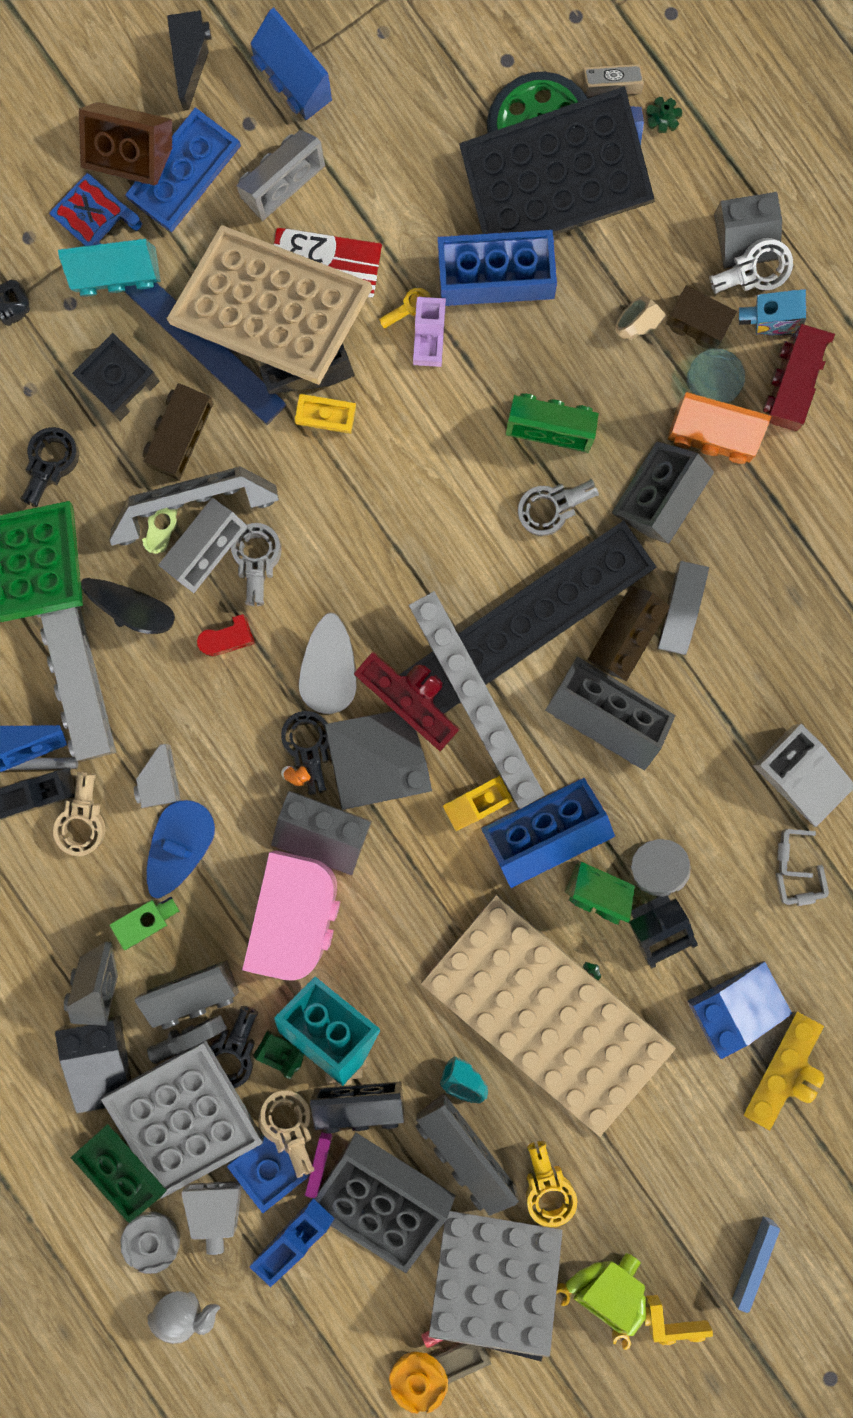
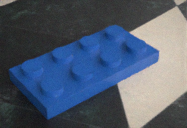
[125,107,241,233]

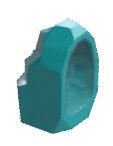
[440,1056,488,1104]

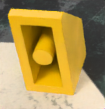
[443,776,513,831]

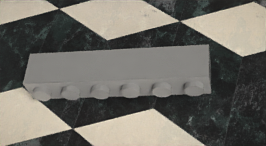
[37,606,117,761]

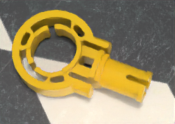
[526,1141,577,1227]

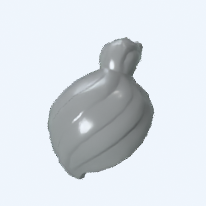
[148,1291,220,1344]

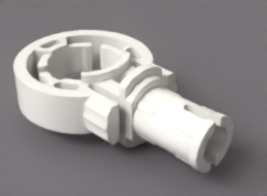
[709,238,793,294]

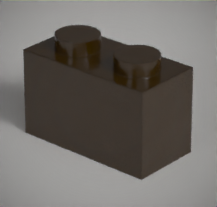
[666,285,737,350]

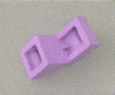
[413,297,446,367]

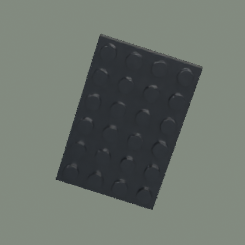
[459,86,655,235]

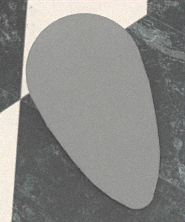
[299,612,357,714]

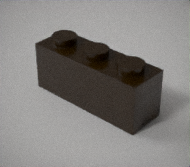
[143,383,214,481]
[587,586,670,681]

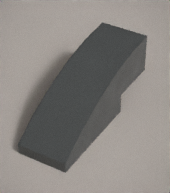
[657,561,709,655]

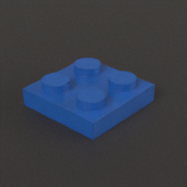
[227,1136,310,1213]

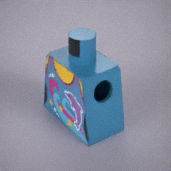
[739,289,806,335]

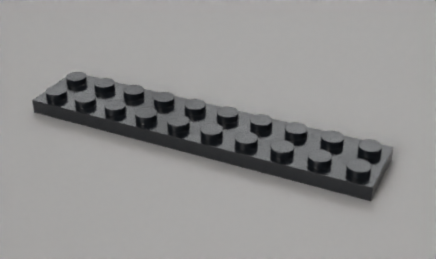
[400,520,657,714]

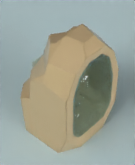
[615,295,666,340]

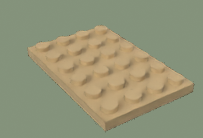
[167,225,372,385]

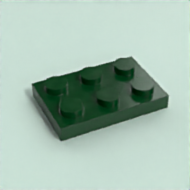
[70,1124,167,1223]

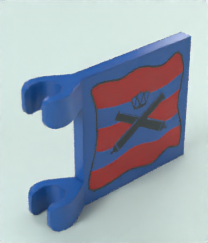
[49,172,143,246]

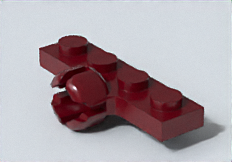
[354,652,461,752]

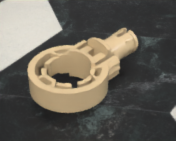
[53,772,106,856]
[259,1091,314,1178]

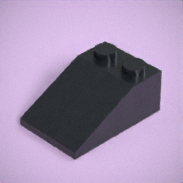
[55,1015,131,1113]

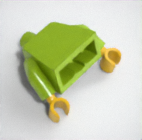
[556,1253,646,1350]

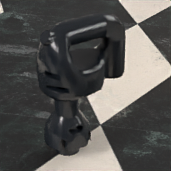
[0,280,30,326]

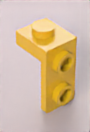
[644,1295,713,1345]

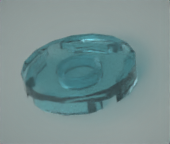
[687,349,745,404]

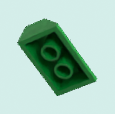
[506,393,599,453]

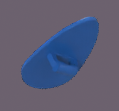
[147,800,215,898]

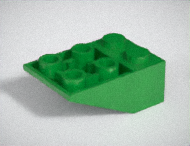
[564,860,635,925]

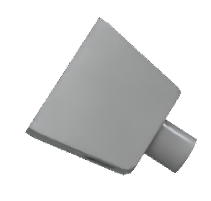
[182,1181,242,1255]

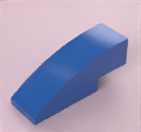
[249,1198,335,1287]

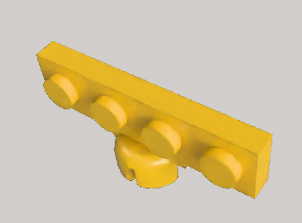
[743,1011,824,1131]

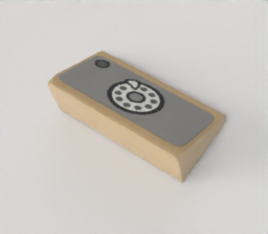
[583,64,644,97]

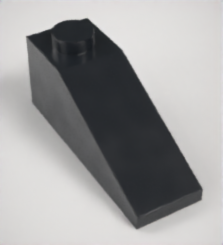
[167,10,212,111]
[259,343,355,394]

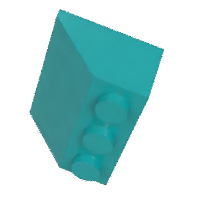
[58,239,161,297]
[274,977,380,1086]

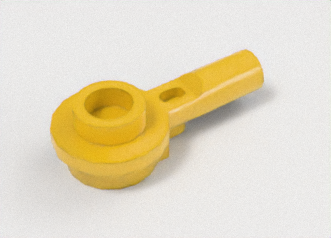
[379,288,431,329]

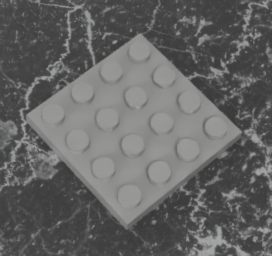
[101,1041,263,1199]
[429,1211,563,1357]

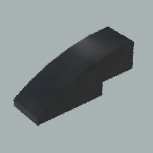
[0,769,76,820]

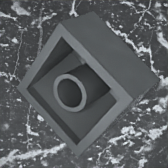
[714,192,782,269]
[64,942,118,1026]

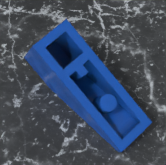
[0,725,67,772]

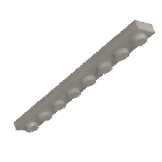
[408,591,545,809]

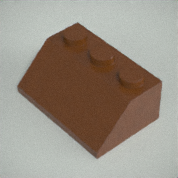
[79,102,172,186]

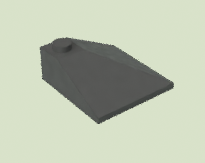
[325,711,432,810]

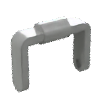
[777,829,816,878]
[776,865,829,906]

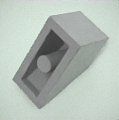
[134,744,181,808]

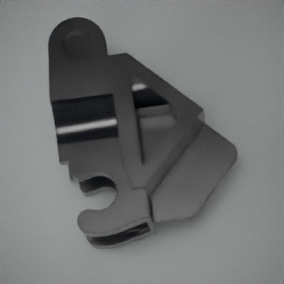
[629,896,698,969]

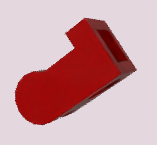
[197,614,255,657]

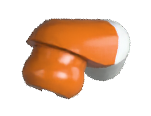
[281,766,311,787]

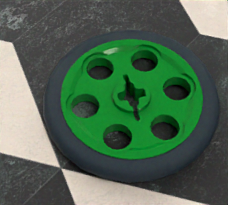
[487,71,588,134]

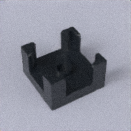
[72,333,160,422]

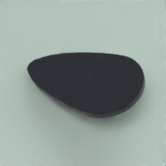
[81,578,175,634]

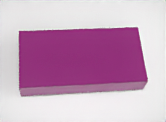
[305,1131,333,1199]

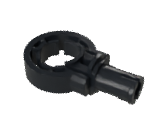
[20,427,79,507]
[281,711,329,795]
[209,1006,258,1089]

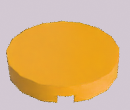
[389,1351,448,1414]

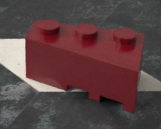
[763,324,835,432]

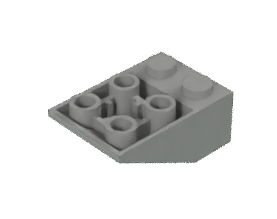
[753,724,853,827]

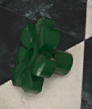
[646,97,682,133]

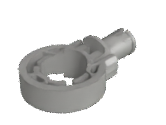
[518,479,599,536]
[231,523,282,606]

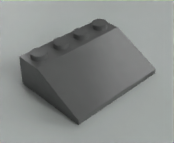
[315,1132,456,1273]

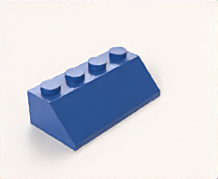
[438,230,557,306]
[481,778,615,888]

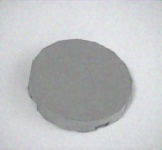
[631,839,691,897]
[120,1212,180,1274]

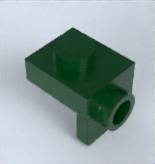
[253,1030,304,1079]

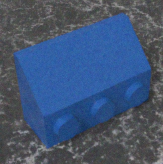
[250,7,332,120]

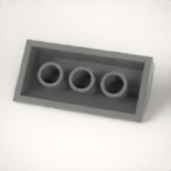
[545,656,676,771]
[415,1093,519,1216]

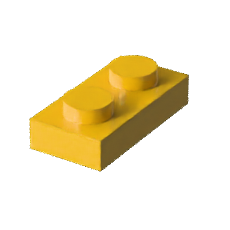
[295,394,356,434]

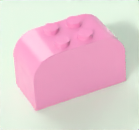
[242,850,340,980]

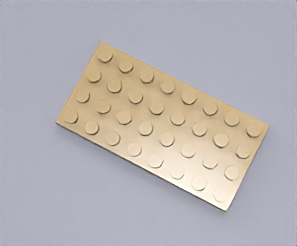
[421,894,676,1137]

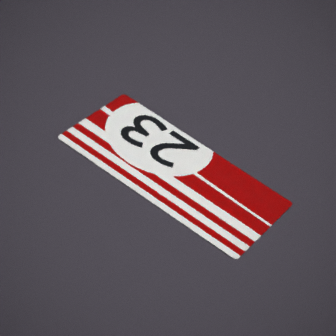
[274,228,382,298]

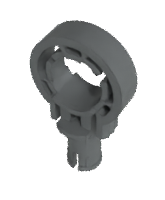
[147,1015,227,1064]

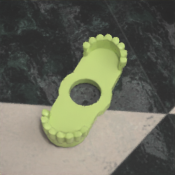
[142,487,178,554]

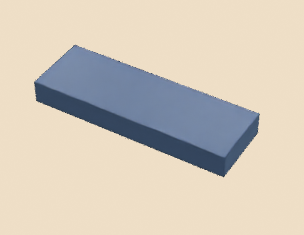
[732,1216,780,1313]

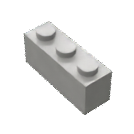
[158,498,247,593]

